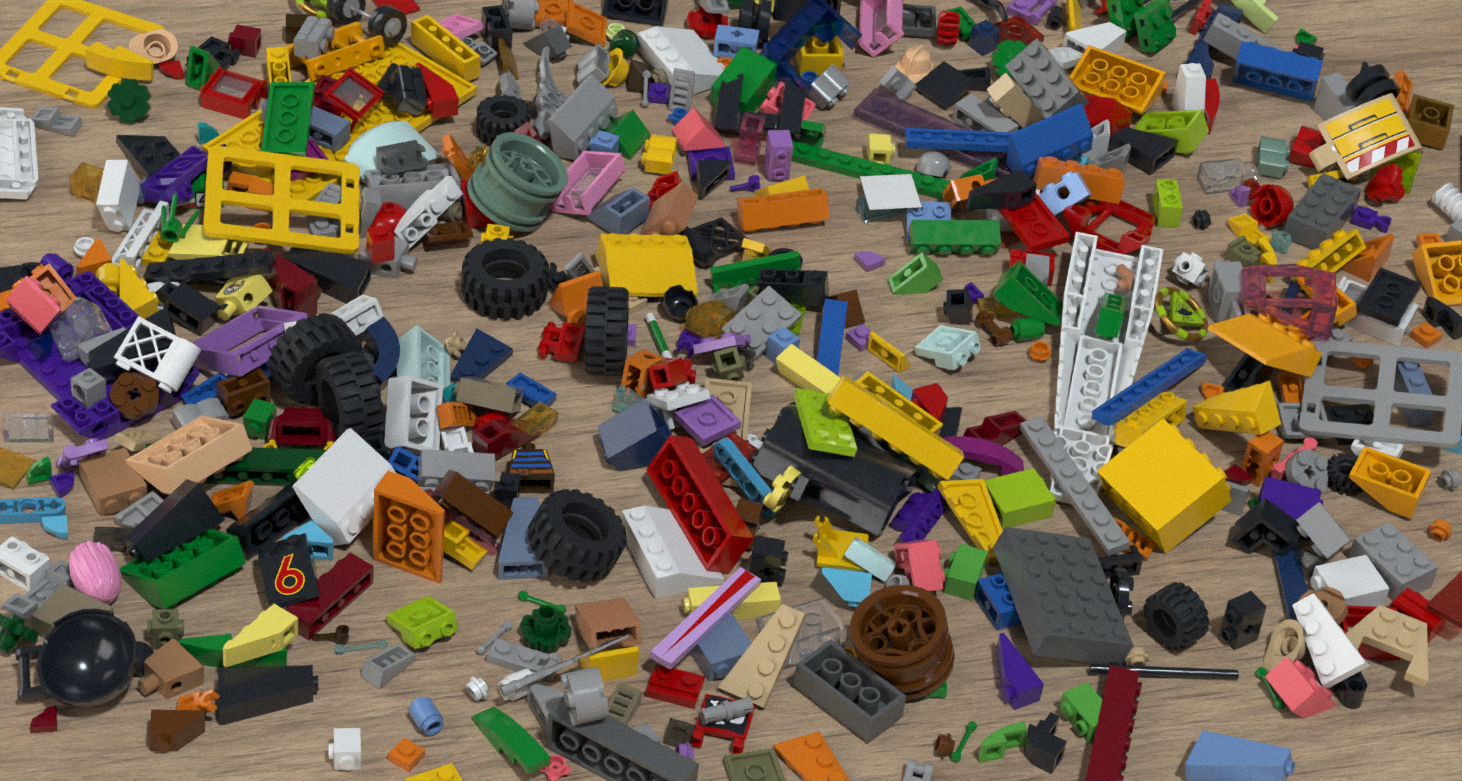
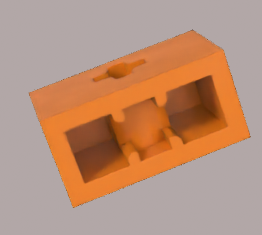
[1241,431,1284,487]

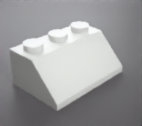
[384,375,443,455]

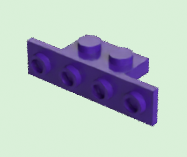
[891,479,949,543]

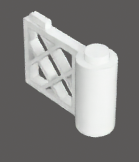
[114,316,201,393]

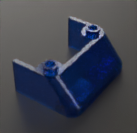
[764,0,862,96]

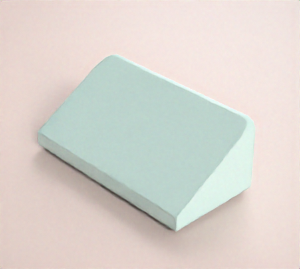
[845,537,896,581]

